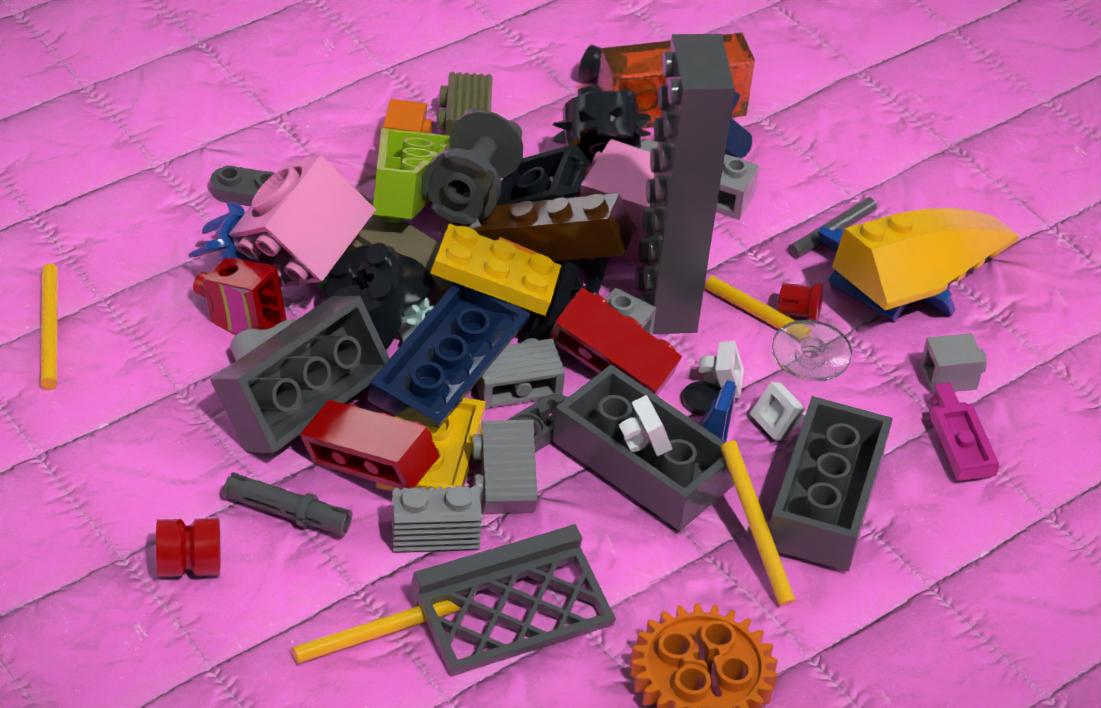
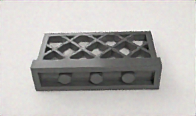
[409,524,616,676]

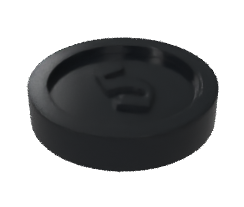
[682,381,720,416]

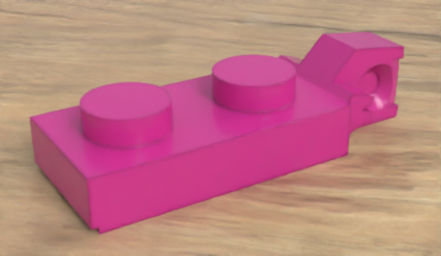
[929,382,999,481]

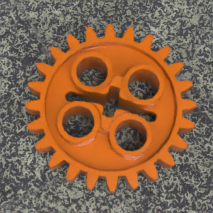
[630,603,778,708]

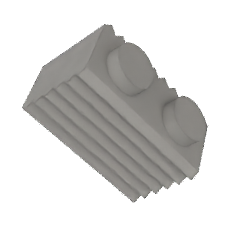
[475,338,565,410]
[472,420,538,514]
[391,485,482,552]

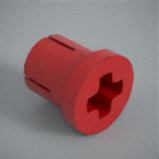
[778,283,824,323]

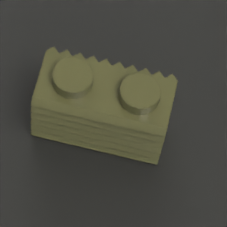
[438,71,493,136]

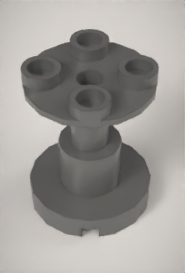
[422,108,524,225]

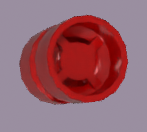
[156,518,221,577]

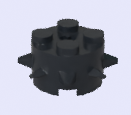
[552,86,651,164]

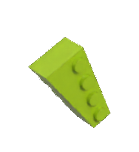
[372,128,451,223]

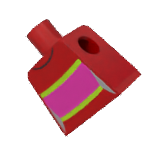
[193,257,287,335]

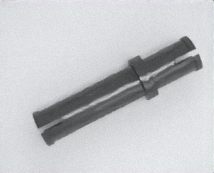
[223,472,352,537]

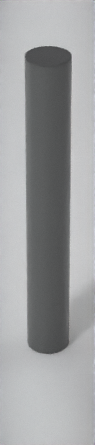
[788,197,877,259]

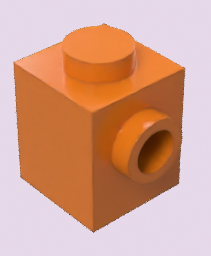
[383,98,433,134]

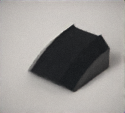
[496,144,589,205]

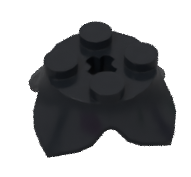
[323,243,437,350]

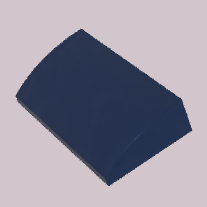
[368,283,530,428]

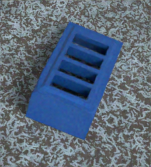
[699,380,736,442]

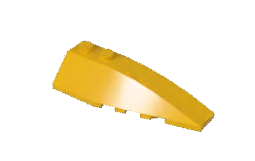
[832,208,1019,310]

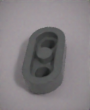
[211,165,275,206]

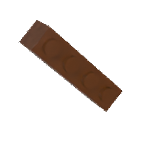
[469,193,635,262]

